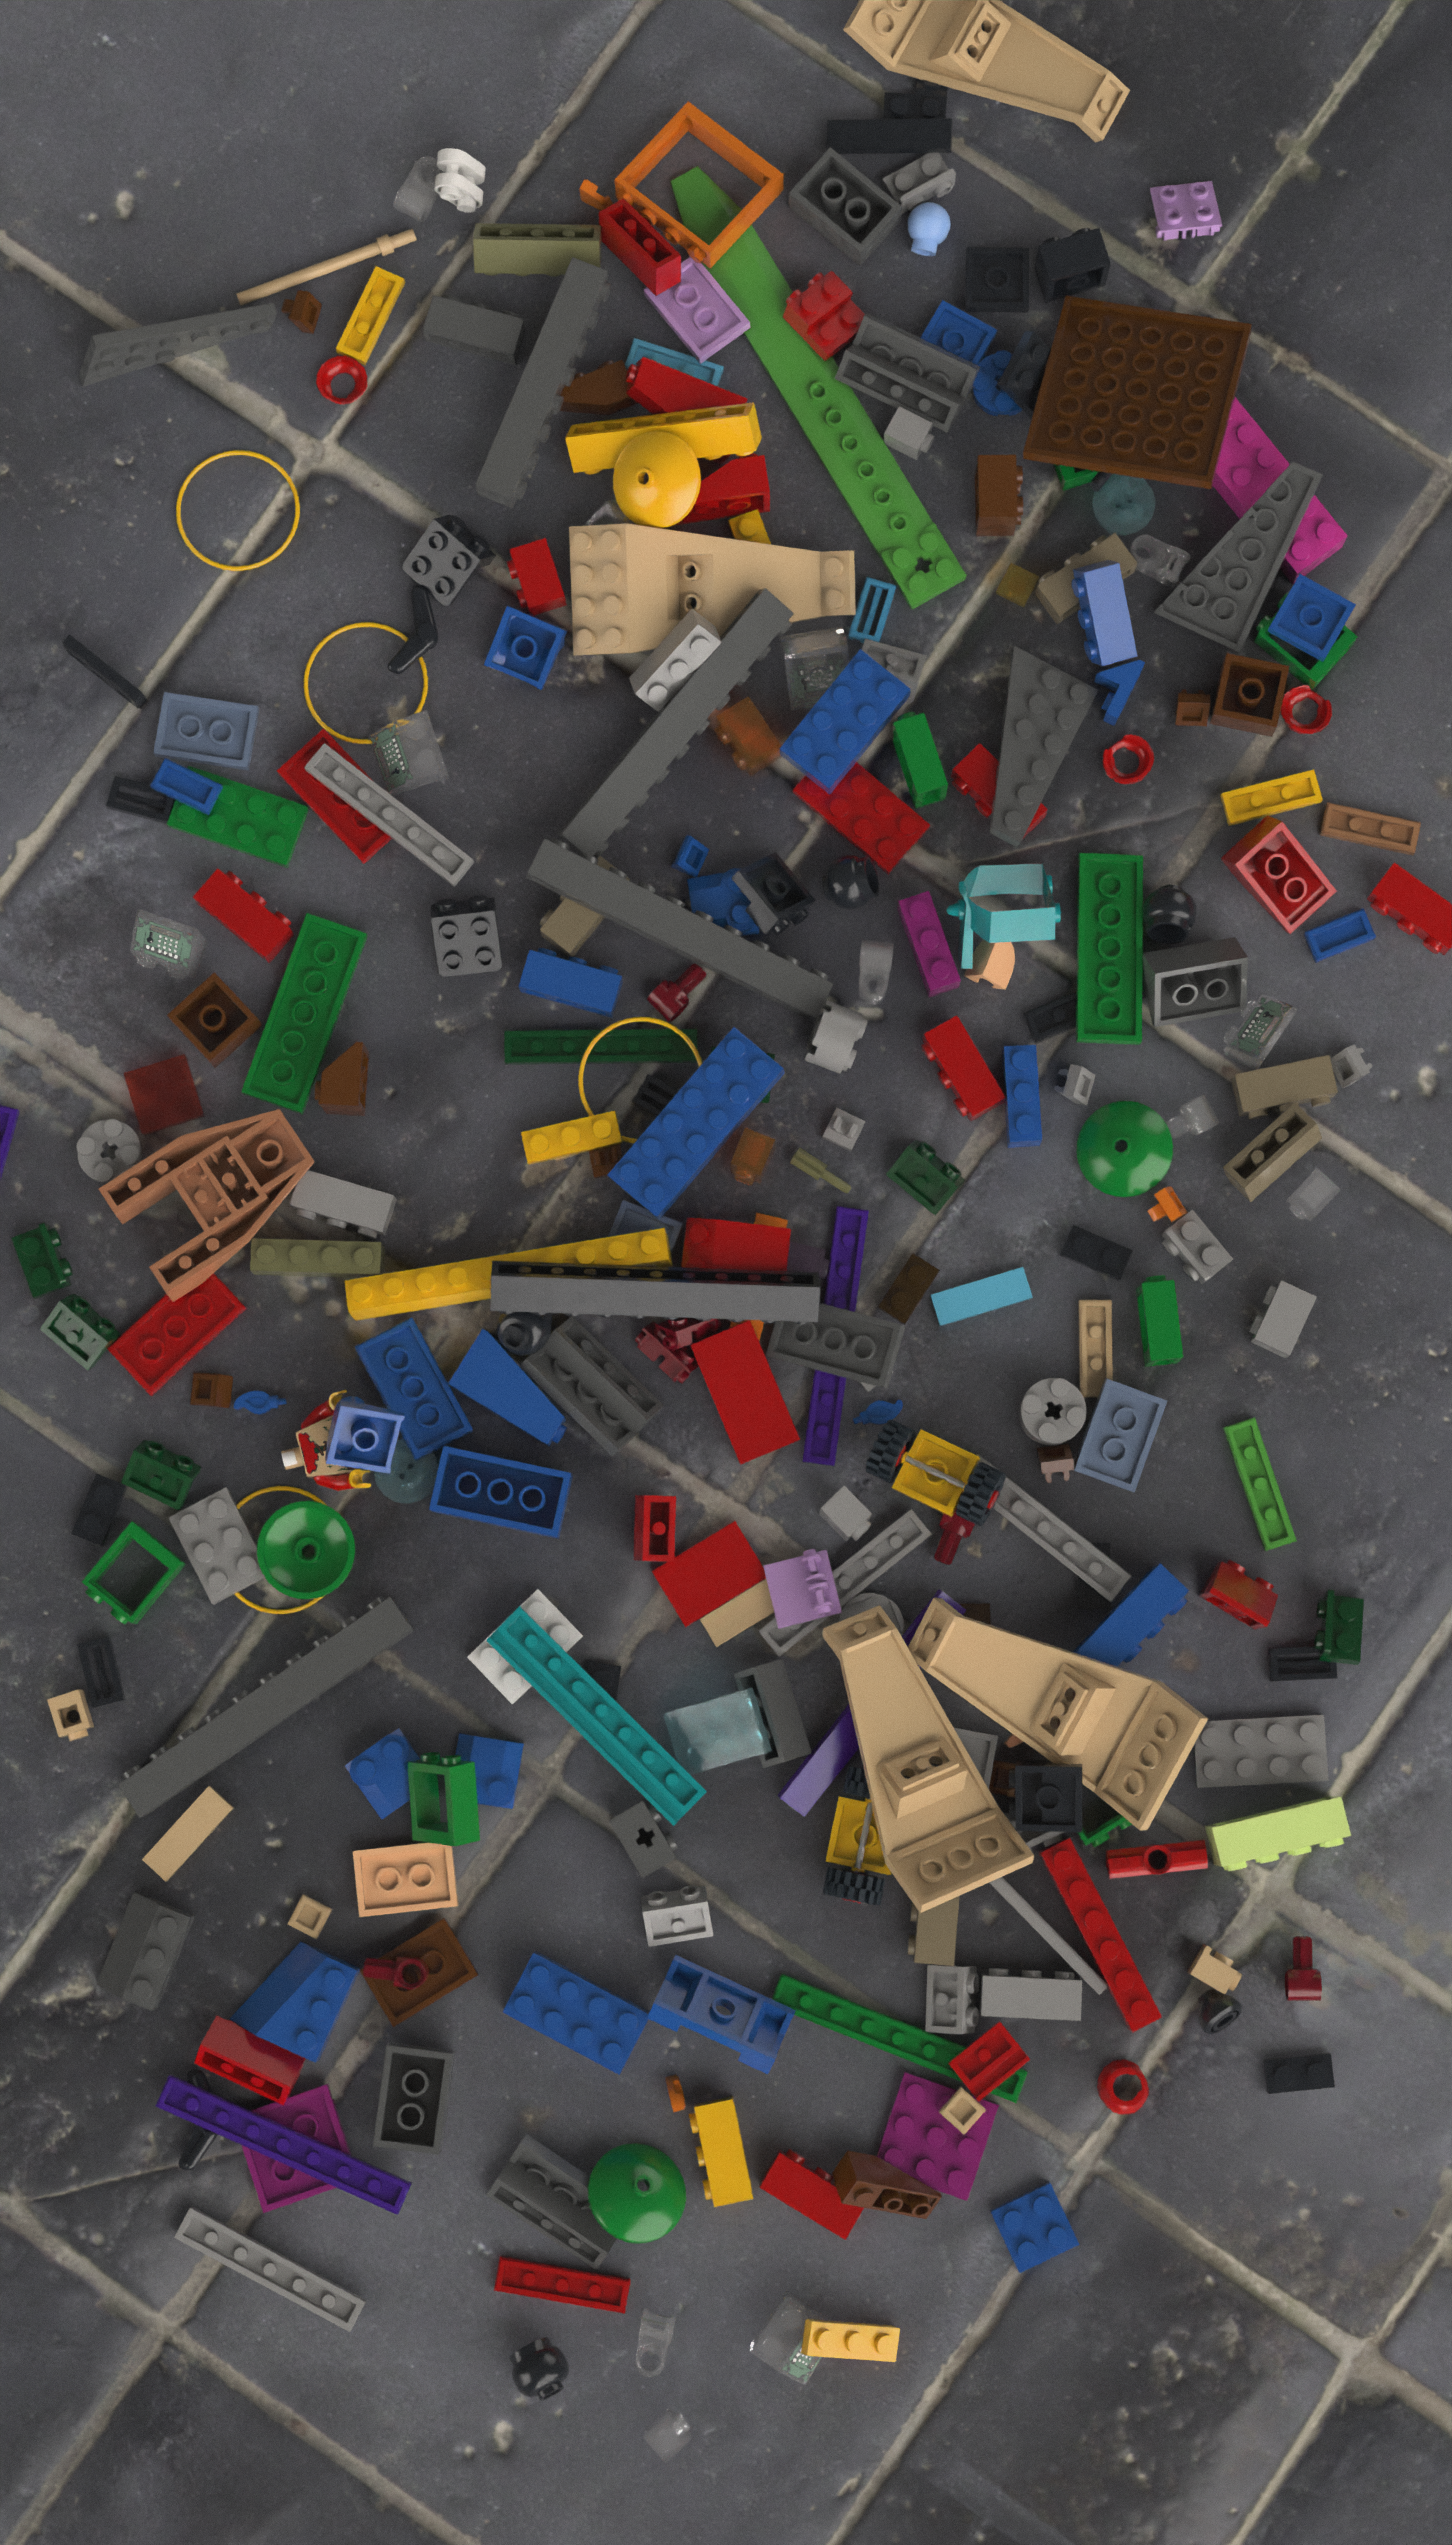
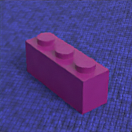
[897,891,961,998]

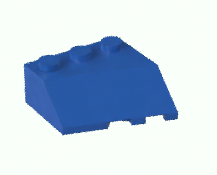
[230,1941,361,2063]

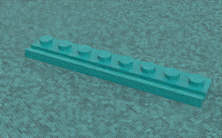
[486,1606,707,1826]

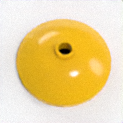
[613,431,701,529]

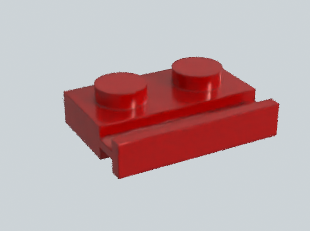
[948,2021,1030,2101]

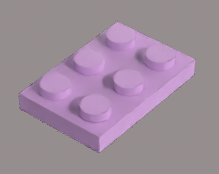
[643,257,751,364]

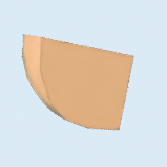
[964,939,1015,990]

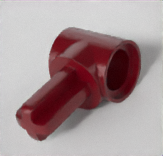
[647,963,707,1023]
[934,1507,975,1565]
[1285,1936,1322,2001]
[363,1956,429,1989]

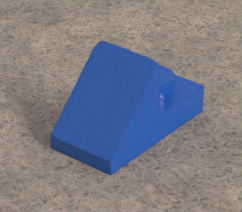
[1095,660,1145,726]

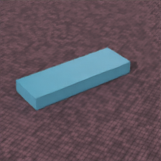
[625,338,724,386]
[930,1267,1033,1327]

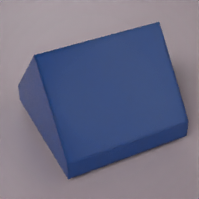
[671,835,709,878]

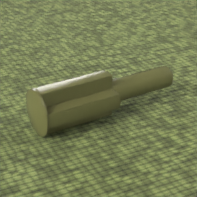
[790,1147,851,1194]

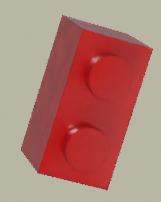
[506,538,566,615]
[633,1495,676,1562]

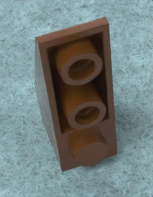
[560,360,638,415]
[832,2150,942,2219]

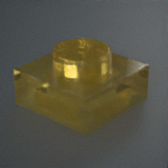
[996,563,1039,607]

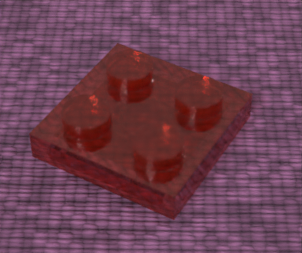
[123,1054,205,1135]

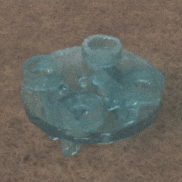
[1092,474,1156,535]
[374,1439,439,1504]

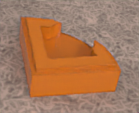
[579,179,613,211]
[665,2074,686,2112]

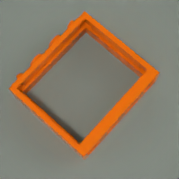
[614,101,784,269]

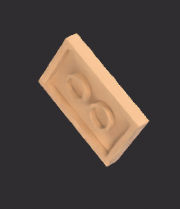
[353,1842,459,1917]

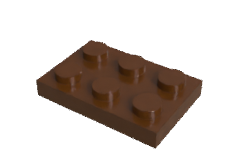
[359,1918,479,2027]

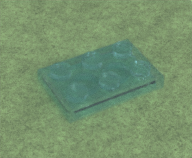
[663,1687,772,1775]

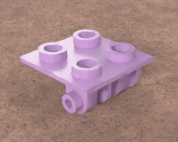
[1150,181,1222,241]
[763,1549,842,1629]

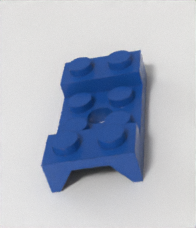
[647,1955,796,2074]

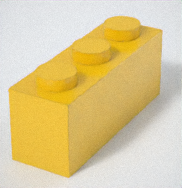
[689,2096,753,2207]

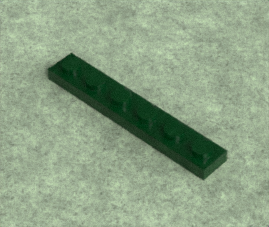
[504,1029,698,1065]

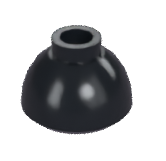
[1198,1989,1242,2034]

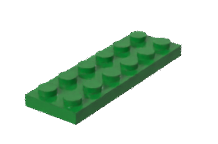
[1076,853,1143,1045]
[241,913,368,1115]

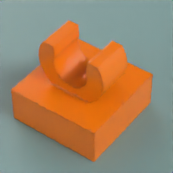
[1147,1186,1188,1222]

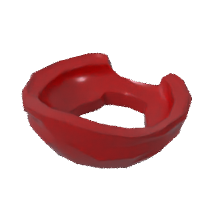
[316,356,368,404]
[1281,685,1332,734]
[1103,734,1154,784]
[1097,2059,1149,2115]

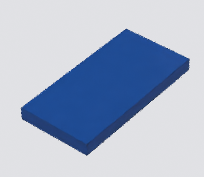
[355,1317,473,1461]

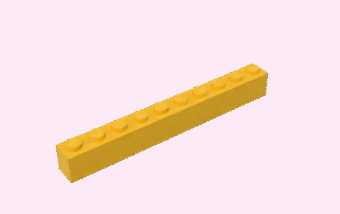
[344,1228,673,1321]

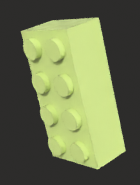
[1205,1796,1351,1871]

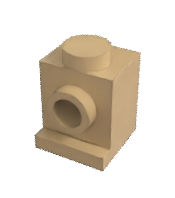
[47,1689,94,1741]
[1187,1944,1242,1994]

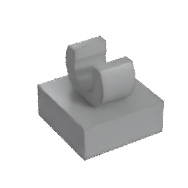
[1330,1044,1372,1088]
[1054,1064,1095,1106]
[822,1107,865,1151]

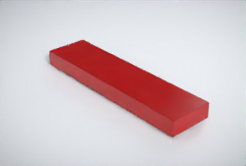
[494,2256,631,2314]

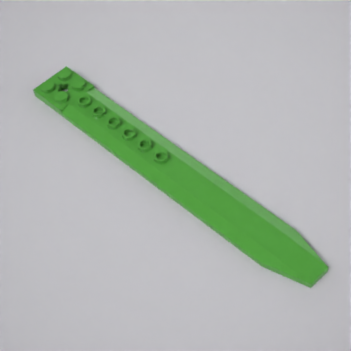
[671,166,967,610]

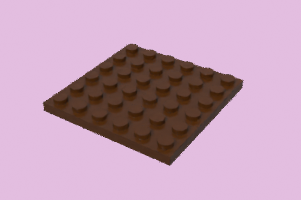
[1023,296,1252,489]

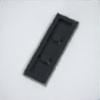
[62,634,147,709]

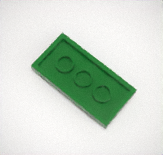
[167,766,309,868]

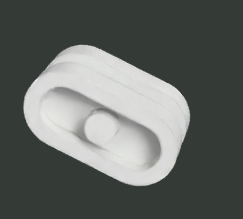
[434,148,486,212]

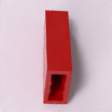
[625,356,748,464]

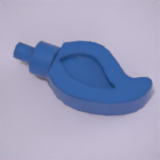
[234,1391,287,1415]
[853,1399,903,1425]

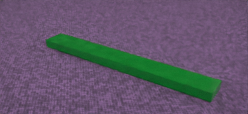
[772,1973,1028,2103]

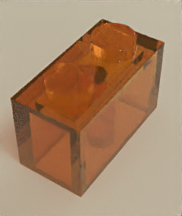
[715,696,782,777]
[730,1127,775,1186]

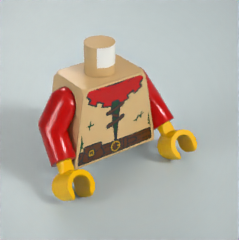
[281,1390,371,1491]

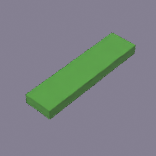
[1223,1417,1297,1552]

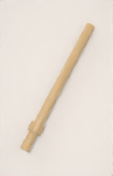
[237,229,417,306]

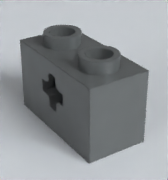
[609,1800,679,1878]

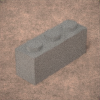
[629,609,722,712]
[290,1170,397,1239]
[819,1485,872,1542]
[979,1968,1082,2021]

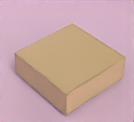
[287,1894,333,1939]
[939,2086,986,2135]

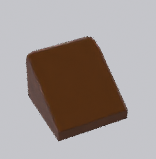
[190,1373,233,1408]
[989,1760,1016,1797]

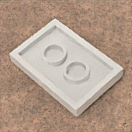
[467,1589,583,1704]

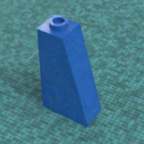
[448,1328,567,1447]

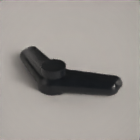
[388,586,439,674]
[178,2069,218,2170]

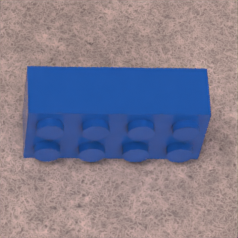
[779,649,910,794]
[429,1446,573,1539]
[1072,1563,1189,1667]
[502,1951,650,2075]

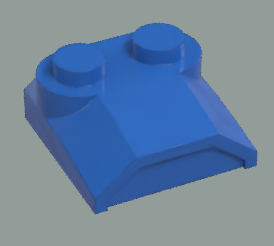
[484,606,567,690]
[687,868,759,936]
[325,1396,405,1474]
[345,1728,420,1820]
[455,1733,524,1809]

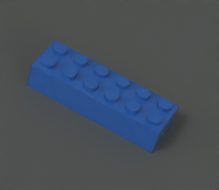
[608,1027,785,1220]

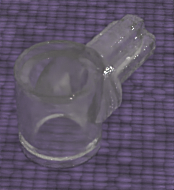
[1166,1094,1220,1139]

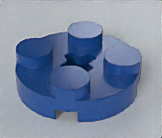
[972,350,1022,416]

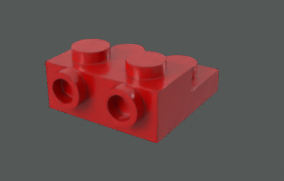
[783,271,865,361]

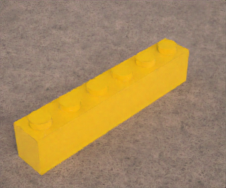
[565,402,762,474]

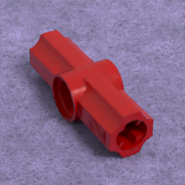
[1105,1840,1208,1879]

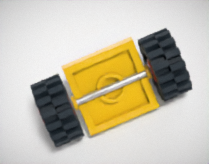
[865,1419,1006,1526]
[822,1766,892,1906]

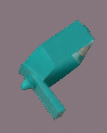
[946,864,1061,969]

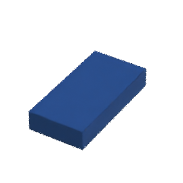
[150,758,223,816]
[1303,908,1376,963]

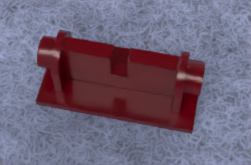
[655,1317,721,1351]
[634,1321,699,1384]

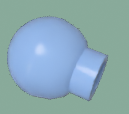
[908,202,951,256]

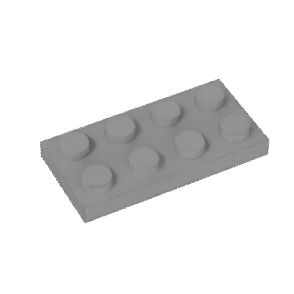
[1193,1715,1329,1788]

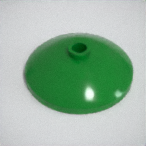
[1076,1101,1174,1198]
[257,1501,355,1599]
[587,2143,686,2244]

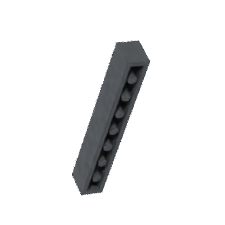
[475,257,612,508]

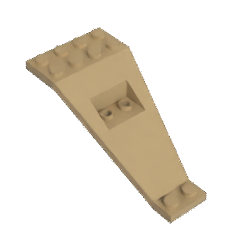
[843,0,1130,142]
[569,523,856,656]
[908,1598,1208,1830]
[822,1605,1034,1913]

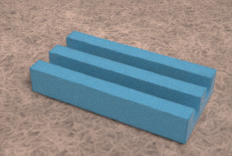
[848,577,897,643]

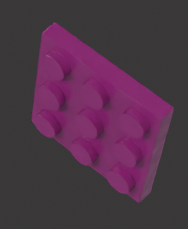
[876,2071,999,2201]
[241,2084,351,2213]

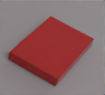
[652,1521,766,1628]

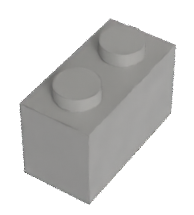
[1249,1280,1317,1358]

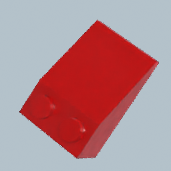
[676,453,770,525]
[1220,815,1337,934]
[681,1218,791,1271]
[1199,1560,1278,1630]

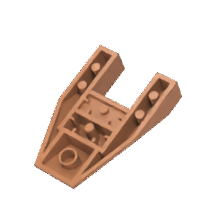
[99,1109,314,1302]

